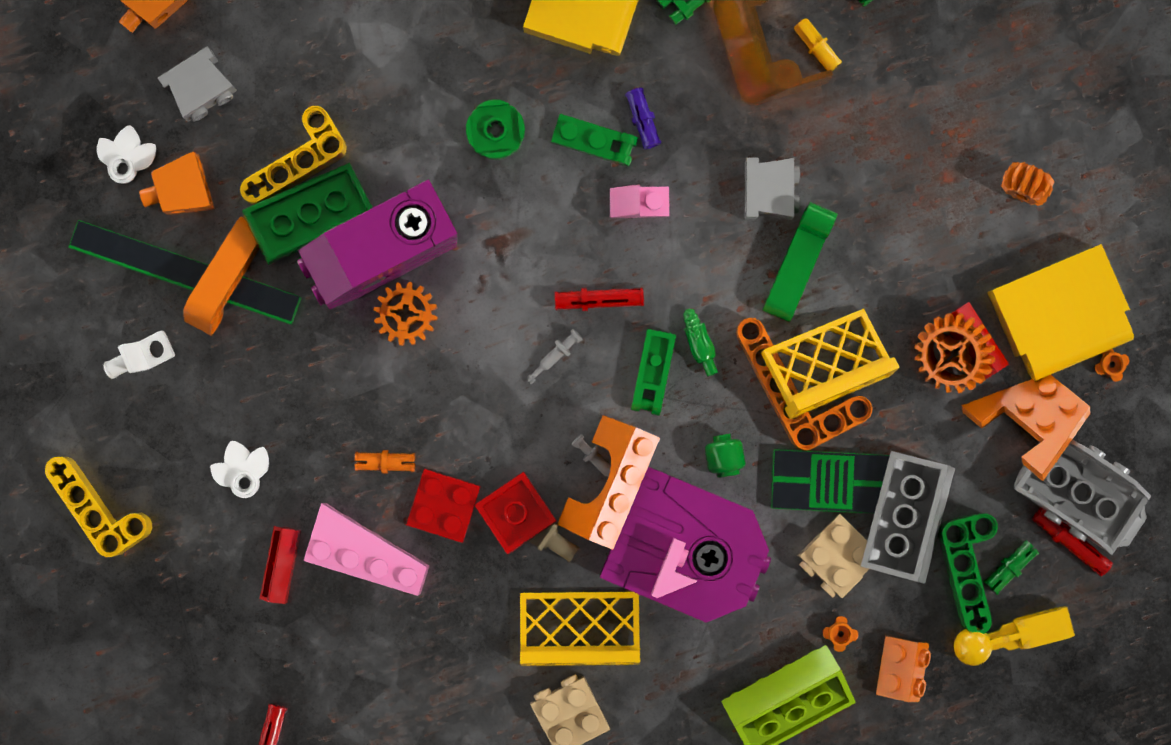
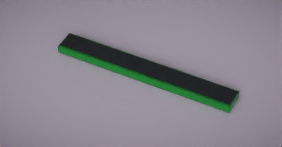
[68,220,302,325]

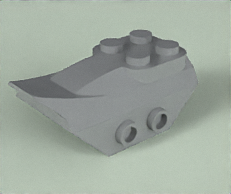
[1014,440,1151,555]

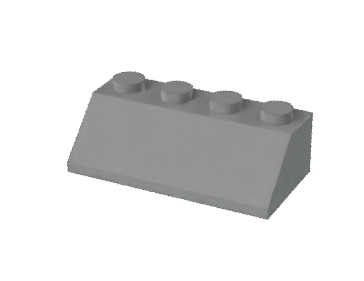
[861,451,955,584]

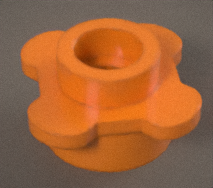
[1095,349,1130,382]
[823,616,858,652]

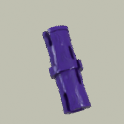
[625,88,661,150]

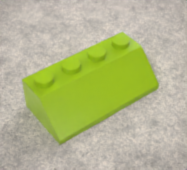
[721,645,856,745]

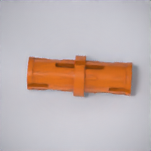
[354,450,415,474]

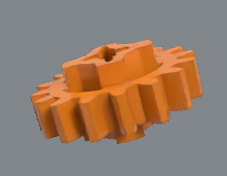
[373,282,438,346]

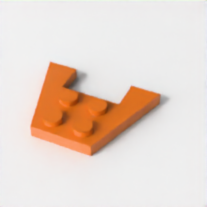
[961,375,1090,481]

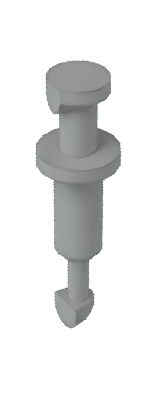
[527,329,583,384]
[572,434,611,477]

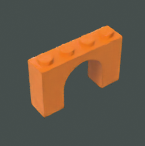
[557,415,660,550]

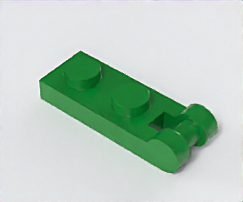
[551,114,638,166]
[631,329,676,416]

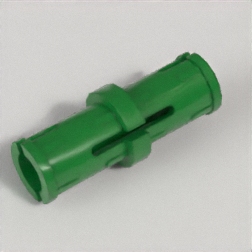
[983,540,1039,595]

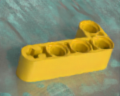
[240,106,347,205]
[45,457,152,557]

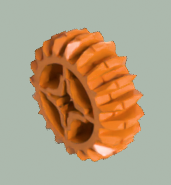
[914,313,995,393]

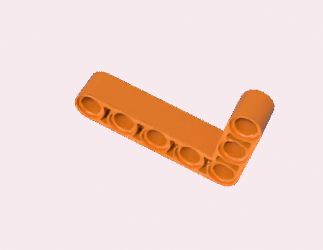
[736,318,873,450]

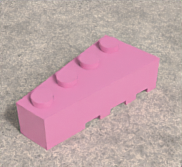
[303,503,429,596]

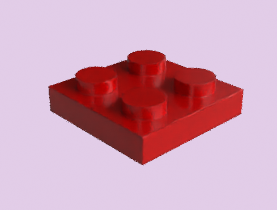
[406,468,481,543]
[475,472,557,555]

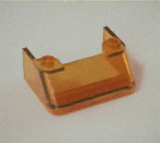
[713,0,833,105]

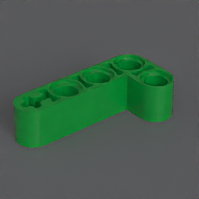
[762,202,838,322]
[938,513,998,634]

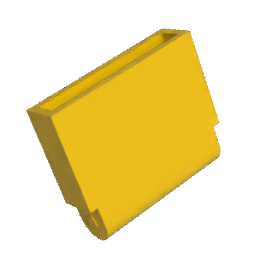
[523,0,638,56]
[987,244,1134,381]

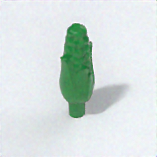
[683,309,718,377]

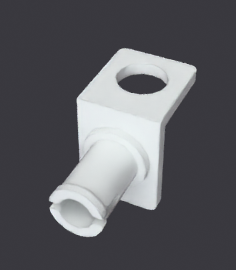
[103,330,175,379]

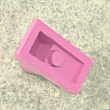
[610,184,669,218]
[651,538,697,598]

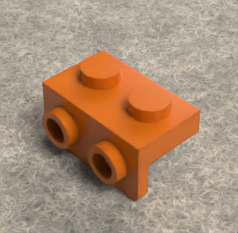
[876,636,931,702]

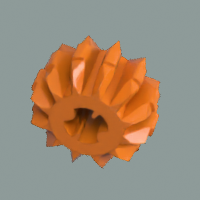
[1001,162,1054,206]

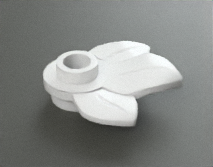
[97,125,156,184]
[210,441,269,498]

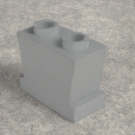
[158,46,237,122]
[744,158,800,220]

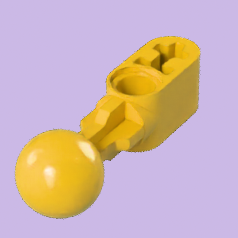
[954,606,1075,666]

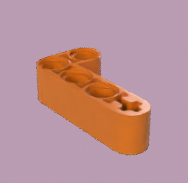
[183,216,260,336]

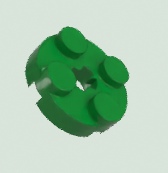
[466,100,525,160]

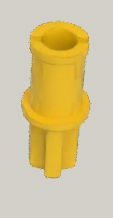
[794,18,842,74]

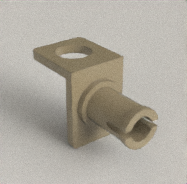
[529,523,580,562]

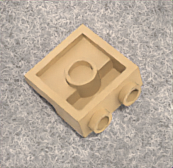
[797,514,869,598]
[530,674,611,745]

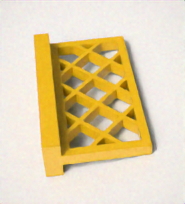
[761,309,900,419]
[520,592,640,666]

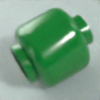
[705,434,746,478]

